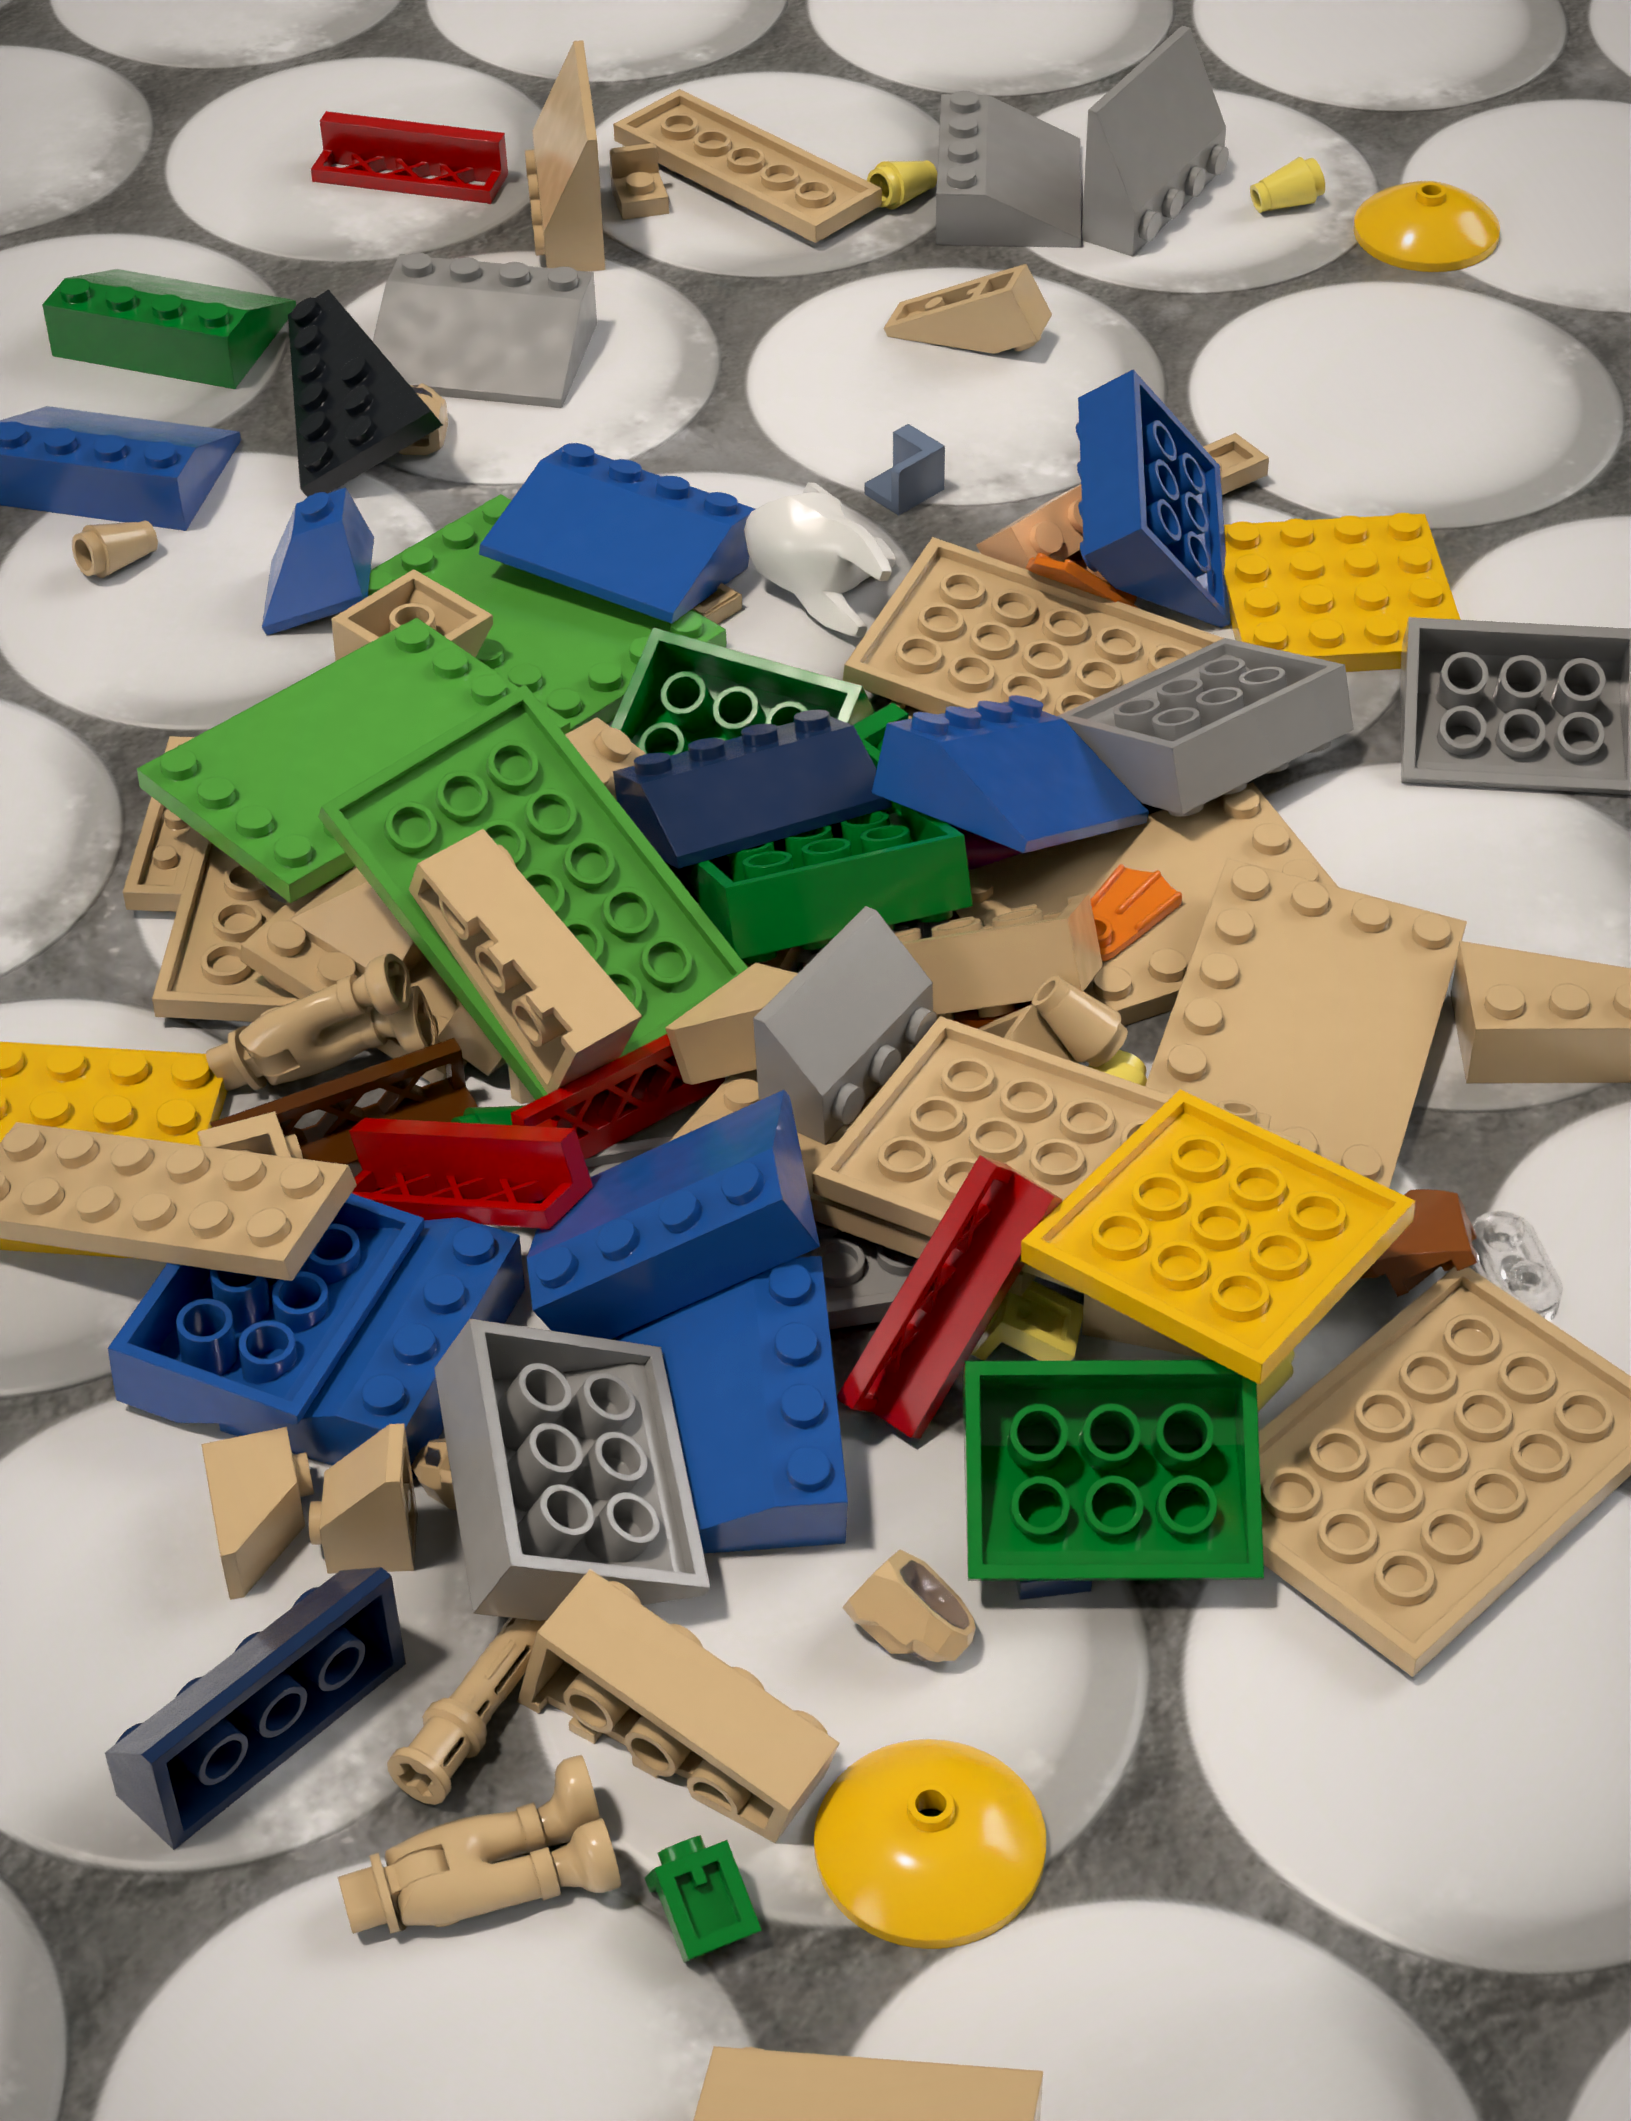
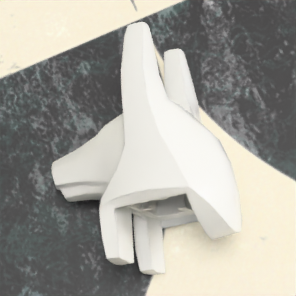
[744,482,896,637]

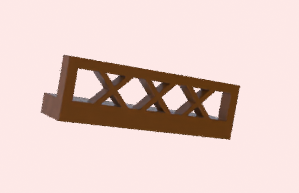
[210,1038,478,1177]

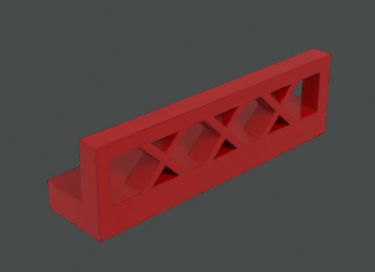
[311,111,508,204]
[511,1034,725,1160]
[349,1118,593,1229]
[837,1155,1063,1439]

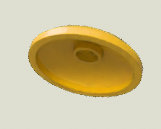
[1353,181,1500,272]
[814,1739,1046,1949]

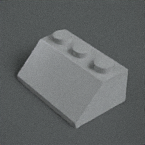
[753,906,937,1144]

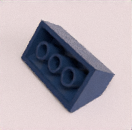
[613,710,892,869]
[105,1567,406,1850]

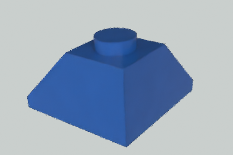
[262,487,374,636]

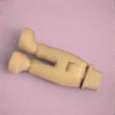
[206,953,438,1091]
[338,1755,621,1934]

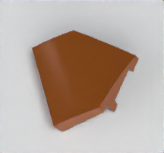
[1360,1189,1478,1297]

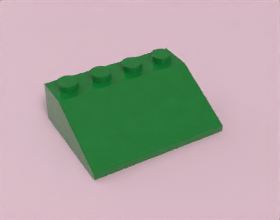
[42,269,296,389]
[611,627,875,756]
[682,801,973,963]
[963,1360,1264,1581]

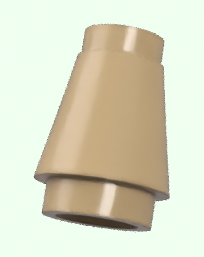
[72,520,158,578]
[1032,975,1128,1067]

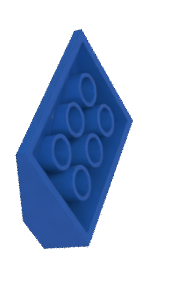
[1076,369,1231,628]
[0,406,241,531]
[479,443,755,623]
[872,695,1149,853]
[527,1090,820,1339]
[108,1193,425,1425]
[219,1217,525,1481]
[616,1256,848,1554]

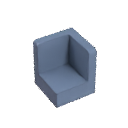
[864,424,945,516]

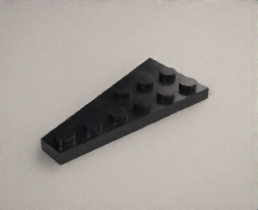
[288,289,443,497]

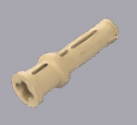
[387,1618,547,1805]

